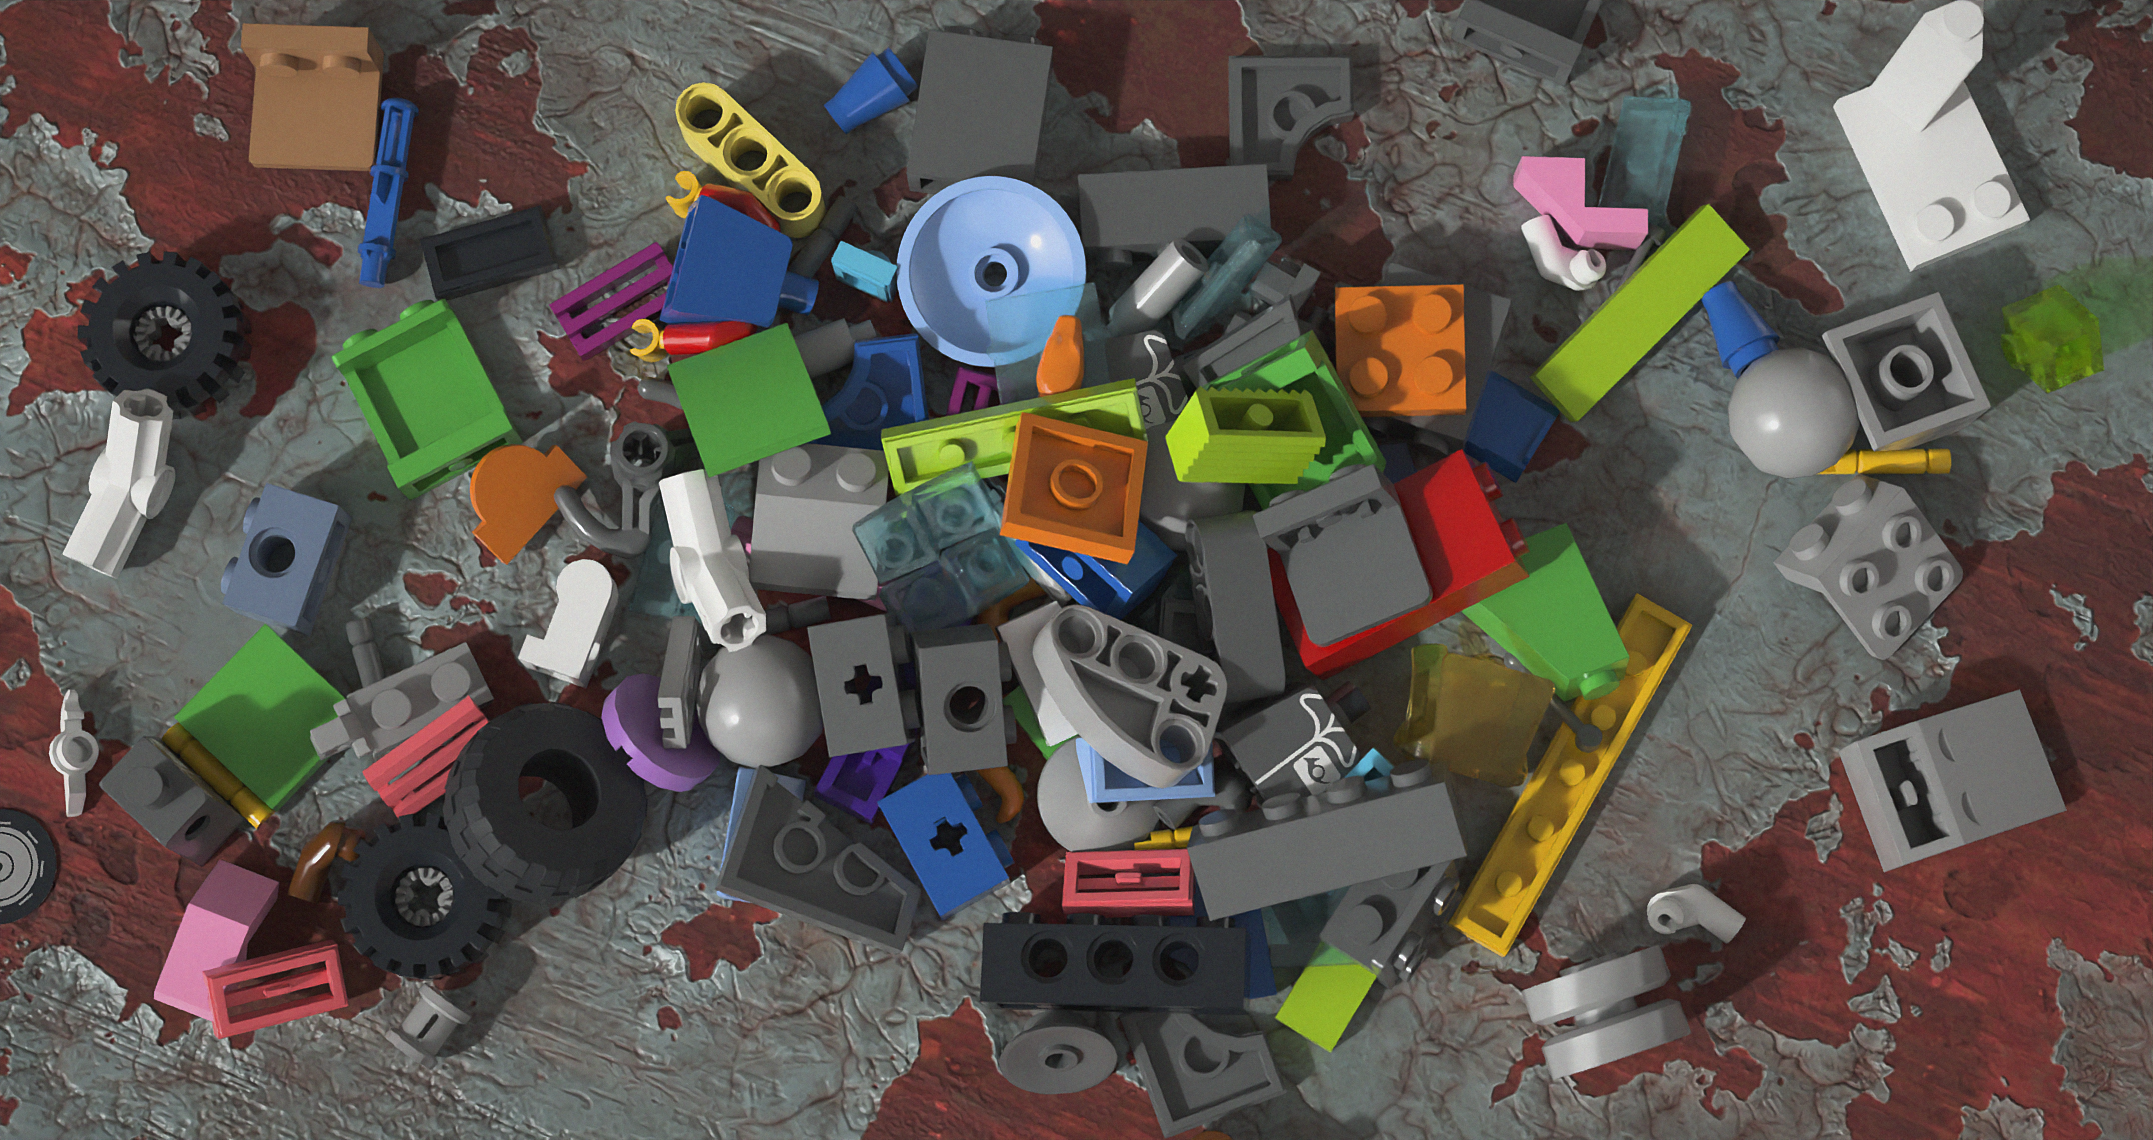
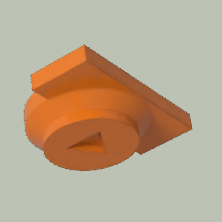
[470,444,587,565]

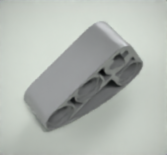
[1032,604,1227,788]

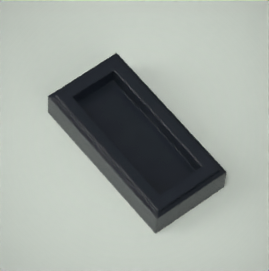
[420,205,560,301]

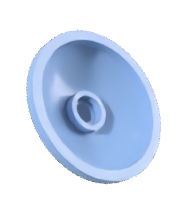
[896,176,1087,367]

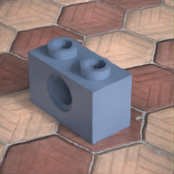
[221,483,352,637]

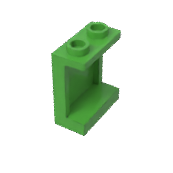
[331,299,523,501]
[1201,330,1386,510]

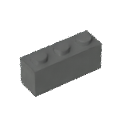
[1078,164,1272,271]

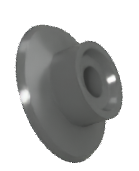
[999,1009,1117,1094]

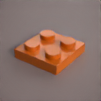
[1335,284,1466,417]
[1000,412,1148,564]

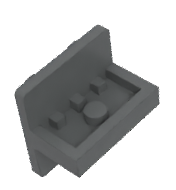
[1319,859,1463,990]

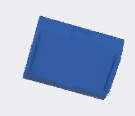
[1464,370,1560,483]

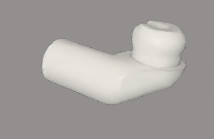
[1521,215,1606,291]
[1647,884,1746,944]

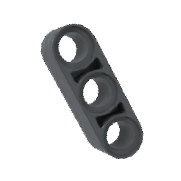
[1185,509,1285,705]

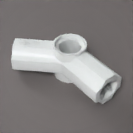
[63,388,175,579]
[659,469,766,652]

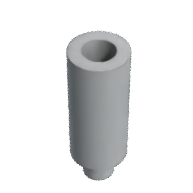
[1102,238,1209,339]
[793,318,877,379]

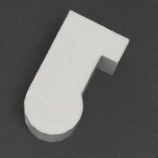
[518,559,619,688]

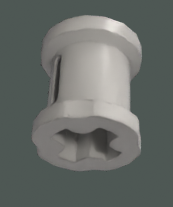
[385,982,472,1070]

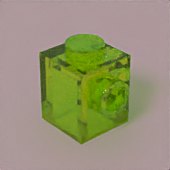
[2000,284,2104,394]

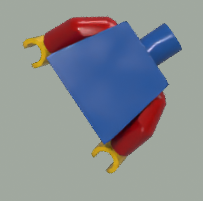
[630,171,819,363]

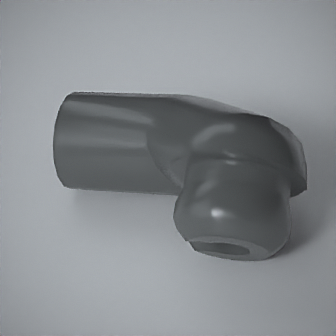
[1153,770,1253,830]

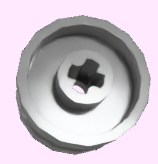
[1521,945,1691,1080]

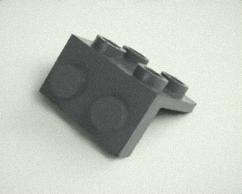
[1253,464,1433,647]

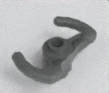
[554,377,701,559]

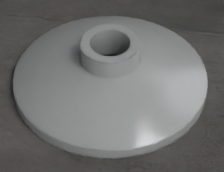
[1037,734,1160,852]

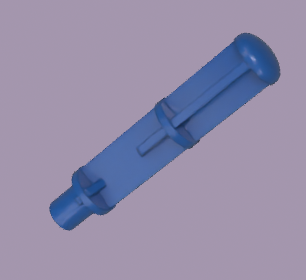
[358,98,419,288]

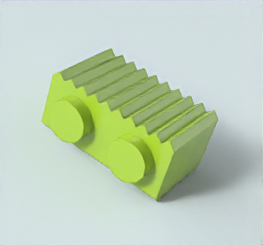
[1165,386,1326,484]

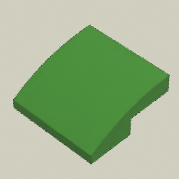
[667,323,831,478]
[174,624,347,812]

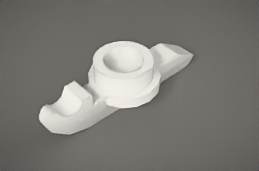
[49,690,99,817]

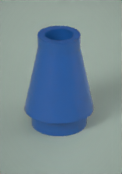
[824,47,919,135]
[1701,281,1780,379]

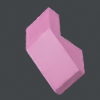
[1514,156,1648,251]
[154,859,279,1021]

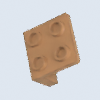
[241,23,384,171]

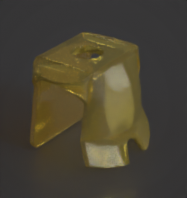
[1393,643,1555,788]

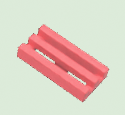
[362,696,490,819]
[1062,849,1196,919]
[202,939,349,1039]

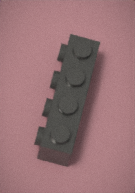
[1187,759,1468,921]

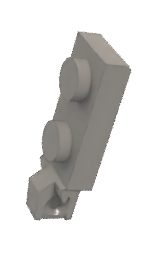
[310,642,494,760]

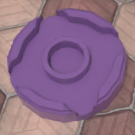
[601,673,720,792]

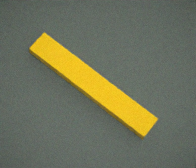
[1447,593,1692,957]

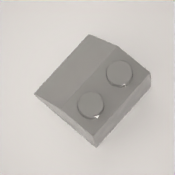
[1822,292,1991,451]
[749,443,889,601]

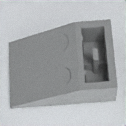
[1838,689,2067,872]

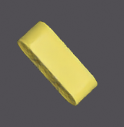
[675,82,826,238]

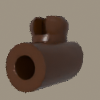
[287,820,366,904]

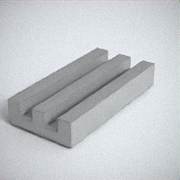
[658,616,703,748]

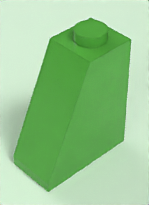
[1461,523,1629,701]

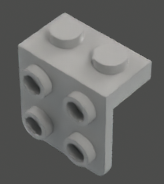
[1773,474,1963,660]

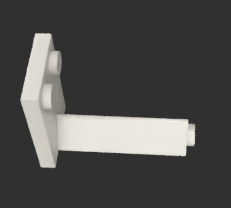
[1833,0,2030,272]

